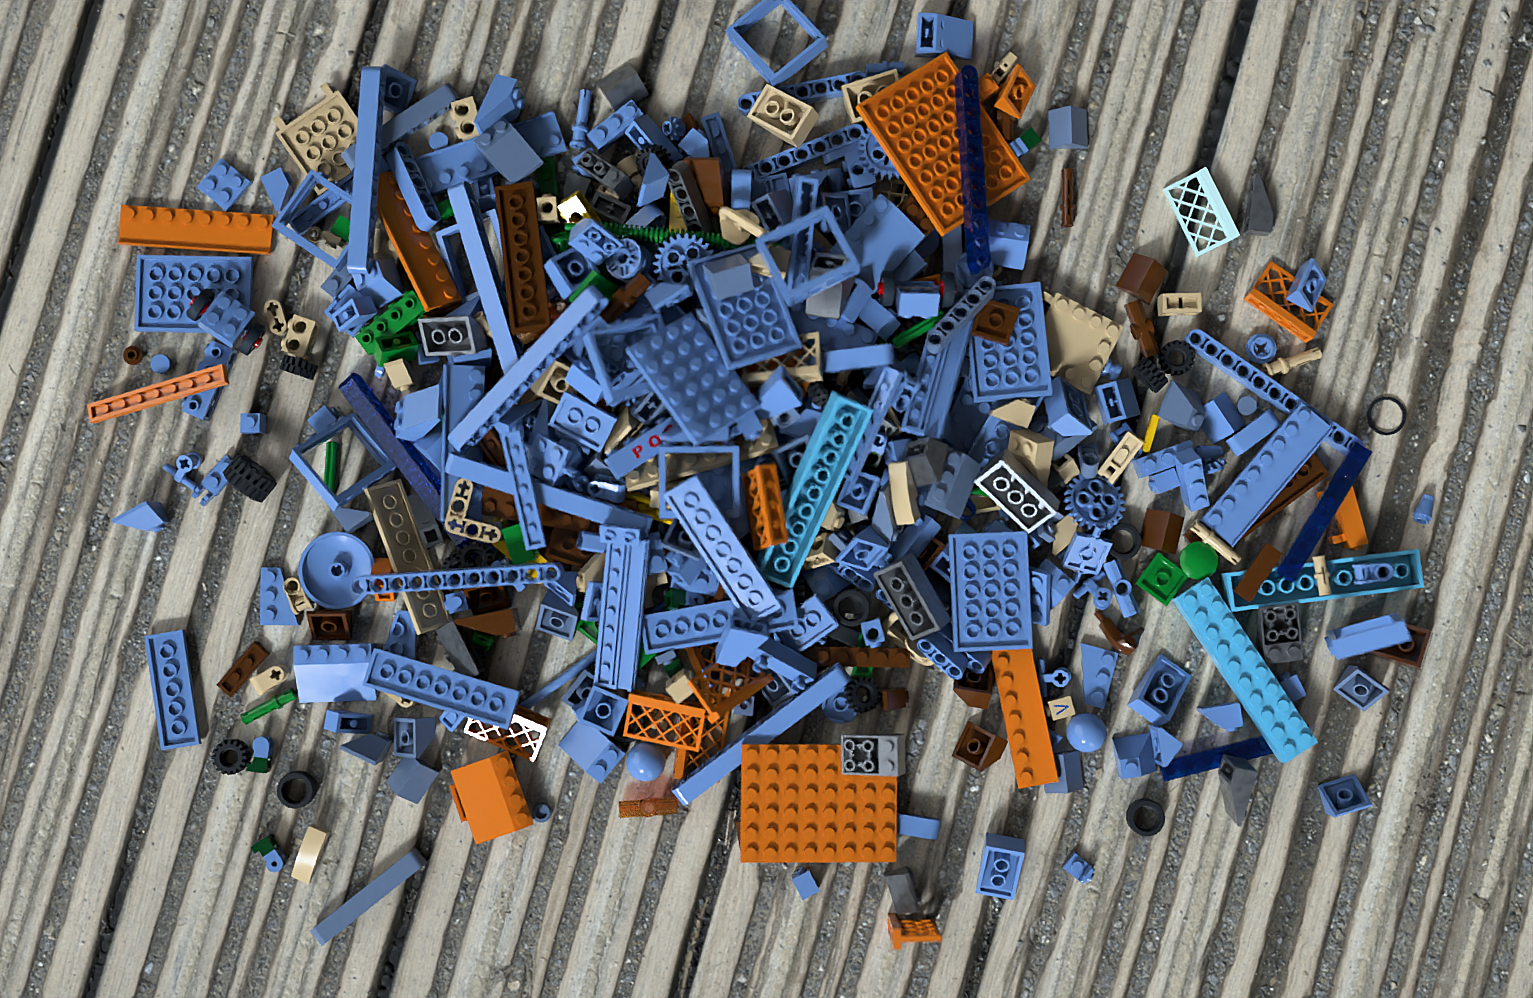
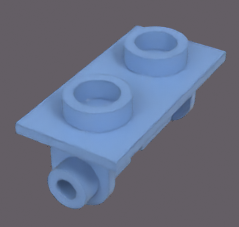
[600,523,642,546]

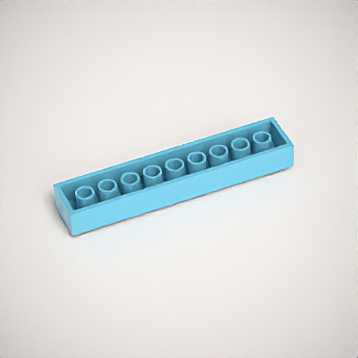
[755,391,874,588]
[1220,549,1424,612]
[1172,577,1318,763]

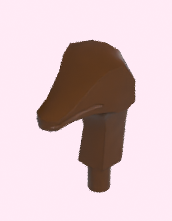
[1094,609,1145,656]

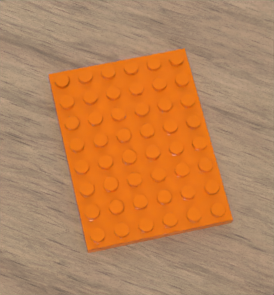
[855,52,1031,237]
[740,744,897,863]

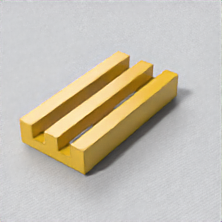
[1142,414,1159,455]

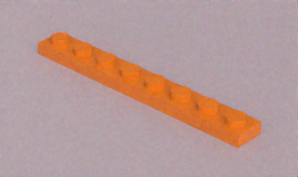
[87,364,229,424]

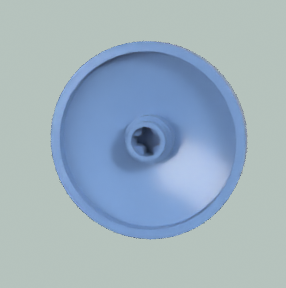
[298,532,375,609]

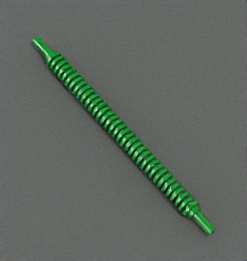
[565,221,788,250]

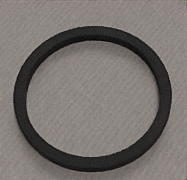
[887,317,925,354]
[1367,397,1406,435]

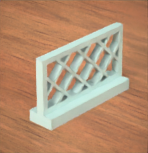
[1163,167,1240,257]

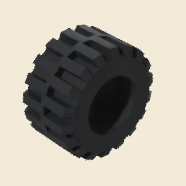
[223,454,277,503]

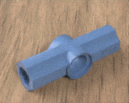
[1103,559,1140,618]

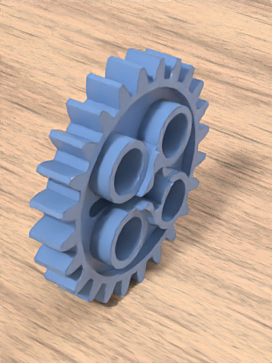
[858,127,899,181]
[653,233,713,296]
[1063,474,1125,532]

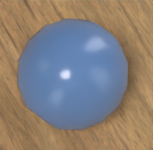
[1066,713,1107,752]
[626,742,666,781]

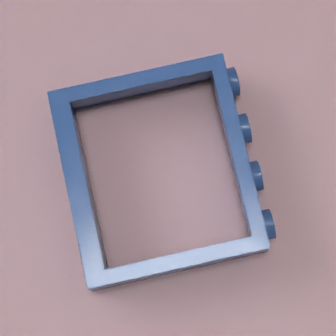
[725,0,828,88]
[271,169,379,272]
[756,206,860,307]
[435,208,506,305]
[583,313,665,405]
[289,412,398,511]
[658,441,739,518]
[1324,612,1410,660]

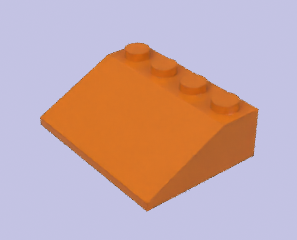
[450,750,534,845]

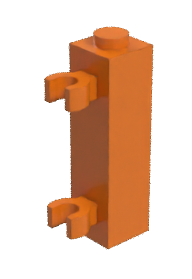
[1316,476,1369,551]

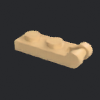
[1098,431,1145,485]

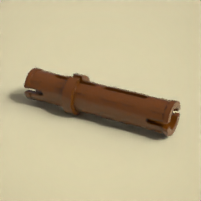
[1060,168,1075,227]

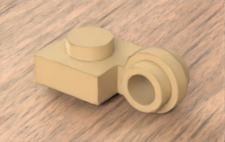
[307,226,345,249]

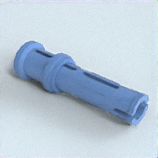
[569,89,592,149]

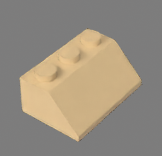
[841,69,899,125]

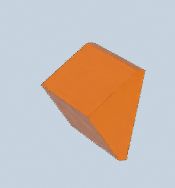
[994,64,1036,119]

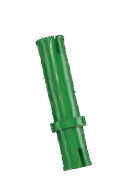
[240,688,298,725]

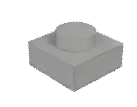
[482,521,504,543]

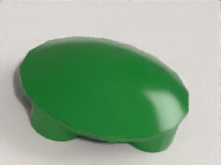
[1180,542,1218,580]

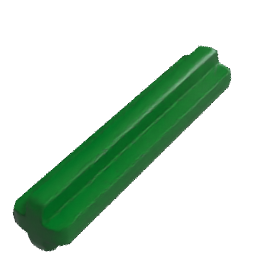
[893,310,945,348]
[324,441,338,493]

